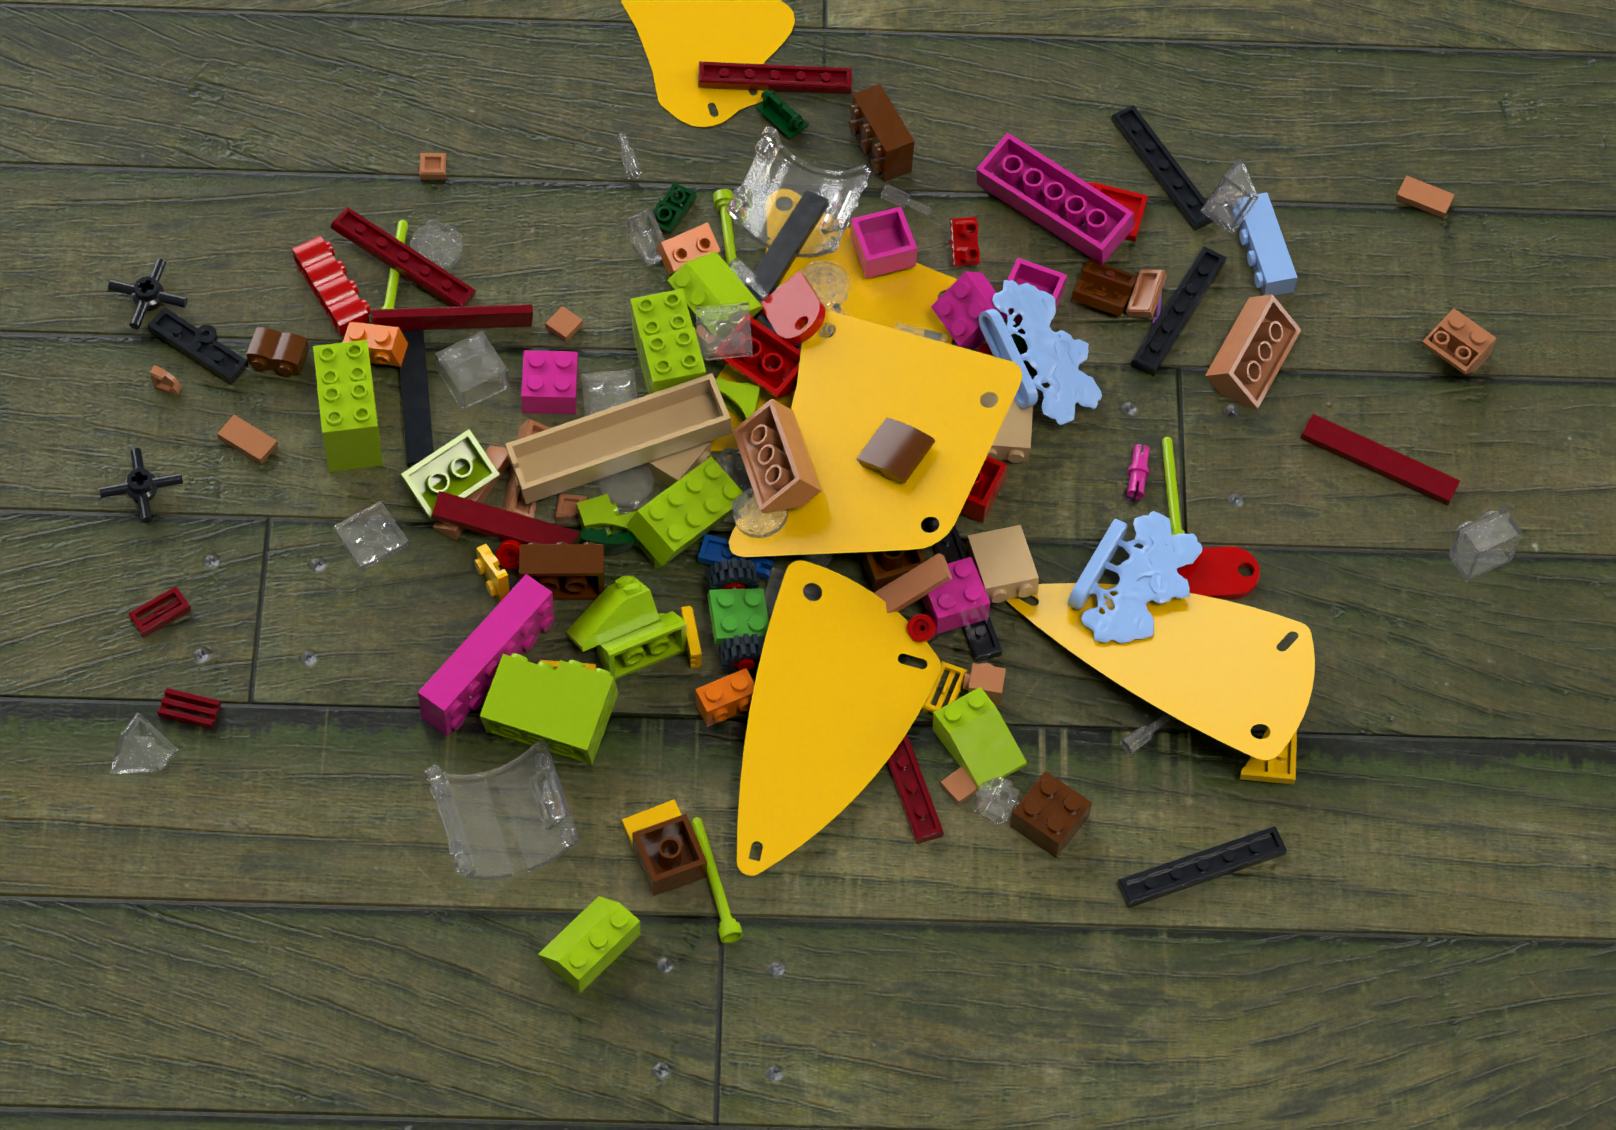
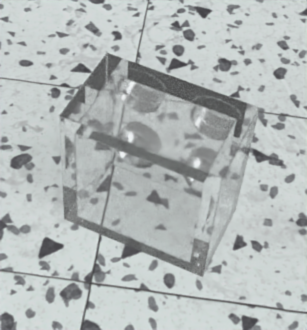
[435,331,510,410]
[1448,507,1522,581]

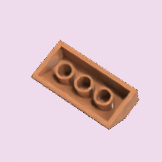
[1205,294,1301,409]
[733,399,822,513]

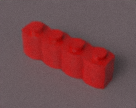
[291,236,371,336]

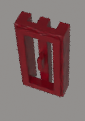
[128,586,191,638]
[157,688,221,729]

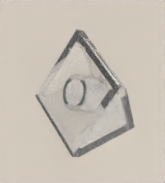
[1201,159,1258,233]

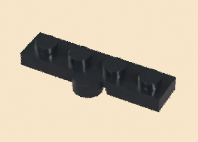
[147,307,248,384]

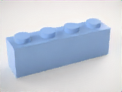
[1232,192,1298,296]

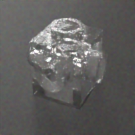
[972,777,1020,825]

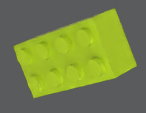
[626,456,747,566]

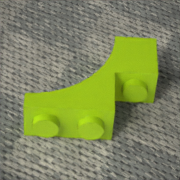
[715,378,760,423]
[576,494,665,569]

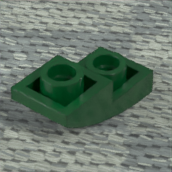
[647,182,697,234]
[573,527,637,555]

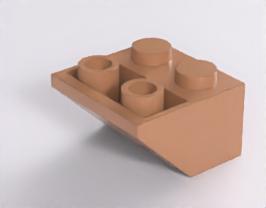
[1422,308,1497,374]

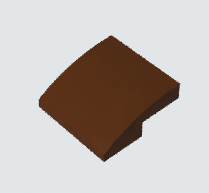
[1071,259,1138,316]
[857,417,935,483]

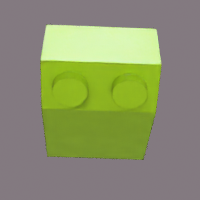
[566,576,660,652]
[933,687,1027,791]

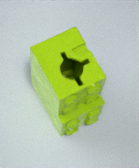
[630,289,706,395]
[313,340,383,472]
[480,653,619,765]

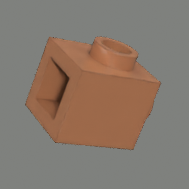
[963,663,1006,706]

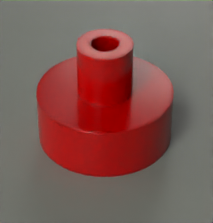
[496,539,521,569]
[907,614,937,642]

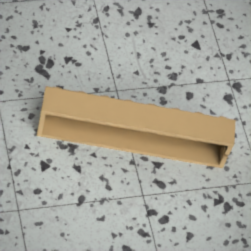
[505,373,733,504]

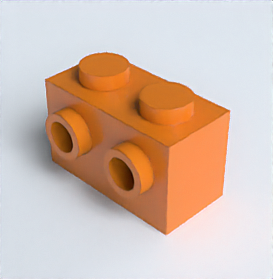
[656,222,721,275]
[342,322,408,367]
[695,668,755,727]

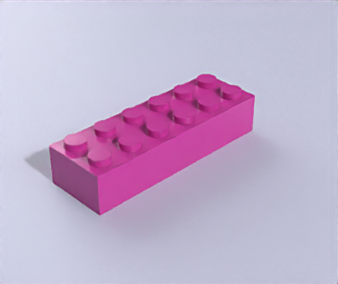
[976,132,1134,265]
[418,574,555,736]

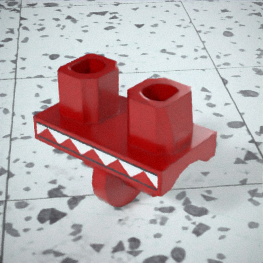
[948,217,980,266]

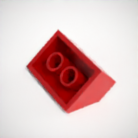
[714,315,801,399]

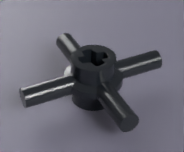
[108,259,188,329]
[99,448,183,523]

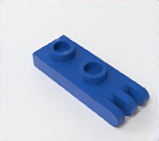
[698,534,776,579]

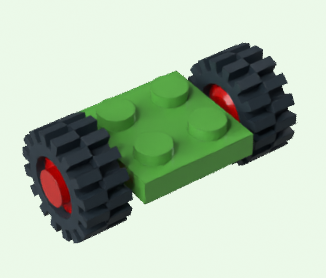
[706,558,769,676]

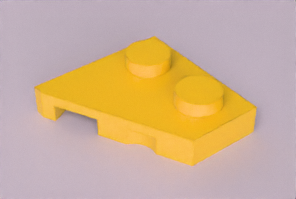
[474,544,510,603]
[1240,728,1297,784]

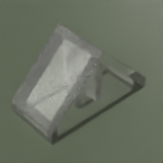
[627,208,665,267]

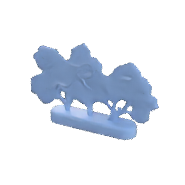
[979,280,1102,425]
[1068,511,1202,644]

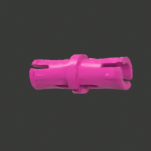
[1127,444,1150,499]

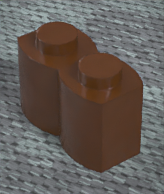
[246,327,309,376]

